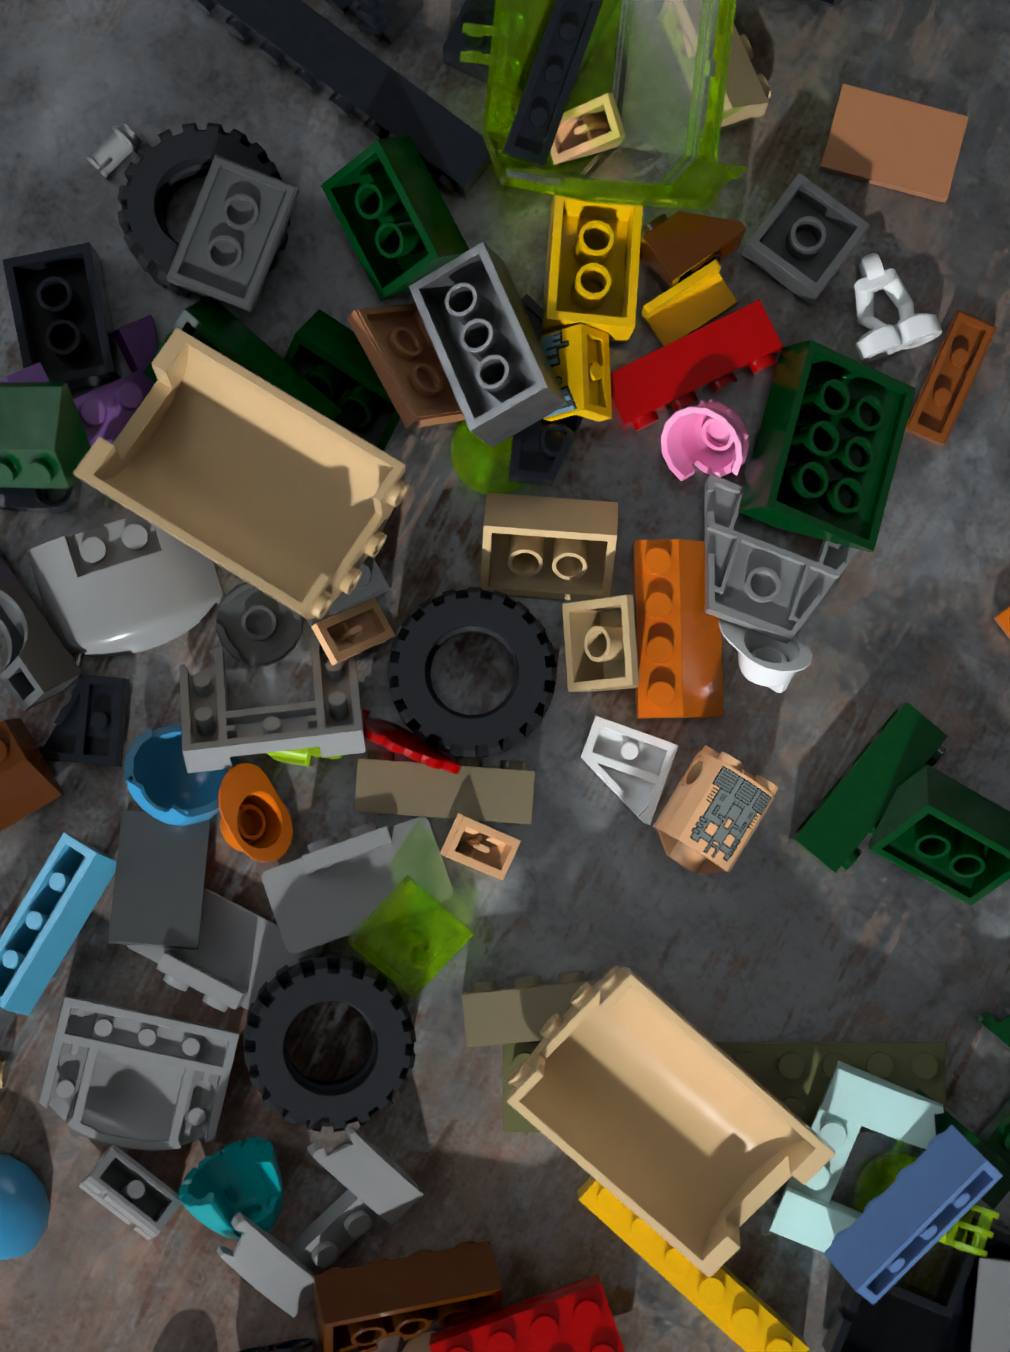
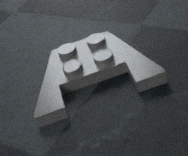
[704,474,859,644]

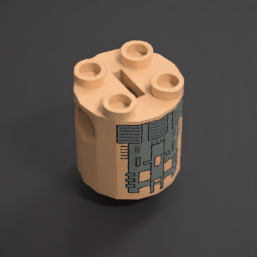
[653,745,778,875]

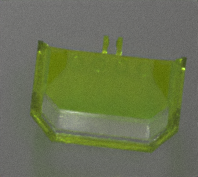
[460,0,748,210]

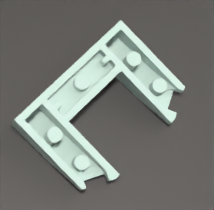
[769,1060,944,1252]

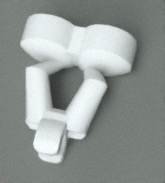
[854,253,943,364]

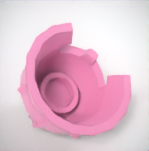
[661,398,749,481]

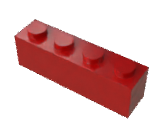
[610,299,783,432]

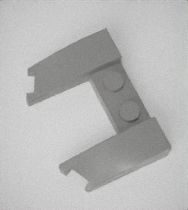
[179,636,366,773]
[217,1126,424,1318]

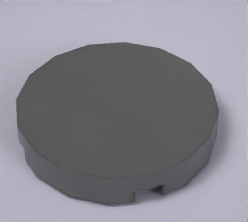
[216,582,304,667]

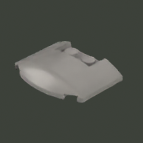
[27,515,225,657]
[39,996,239,1150]

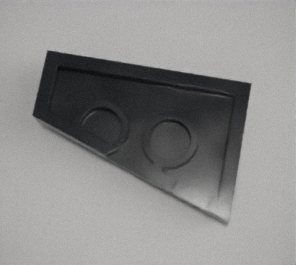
[508,415,584,486]

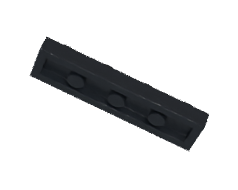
[502,0,603,169]

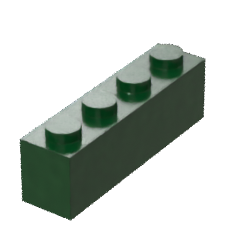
[790,702,948,873]

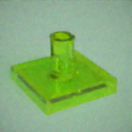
[348,875,474,998]

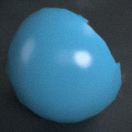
[124,724,240,827]
[0,1154,50,1260]

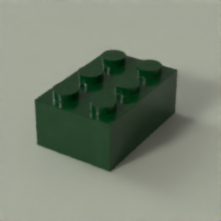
[321,135,470,301]

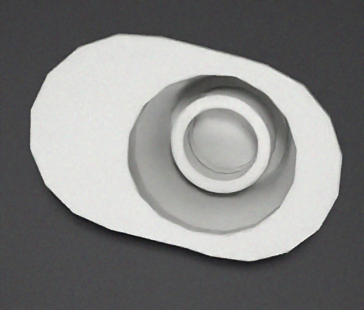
[718,618,813,693]

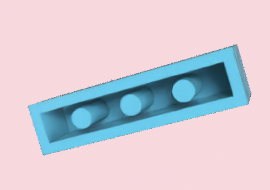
[0,832,117,1016]

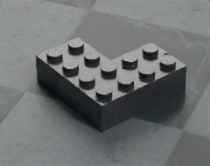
[822,1215,1010,1352]

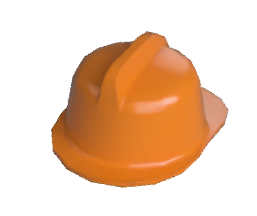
[218,763,293,863]

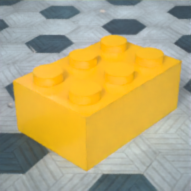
[541,191,643,342]

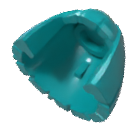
[179,1137,283,1241]

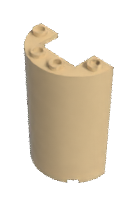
[73,328,409,619]
[506,965,836,1278]

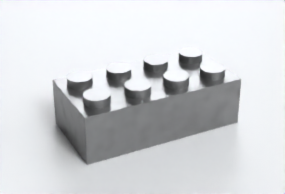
[408,242,567,448]

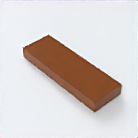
[905,309,997,447]

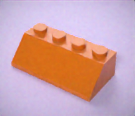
[632,539,724,719]

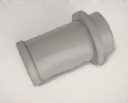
[86,122,142,178]

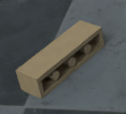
[354,750,535,824]
[461,966,639,1048]

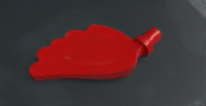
[362,709,462,774]

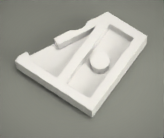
[580,716,679,825]

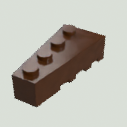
[313,1241,502,1352]

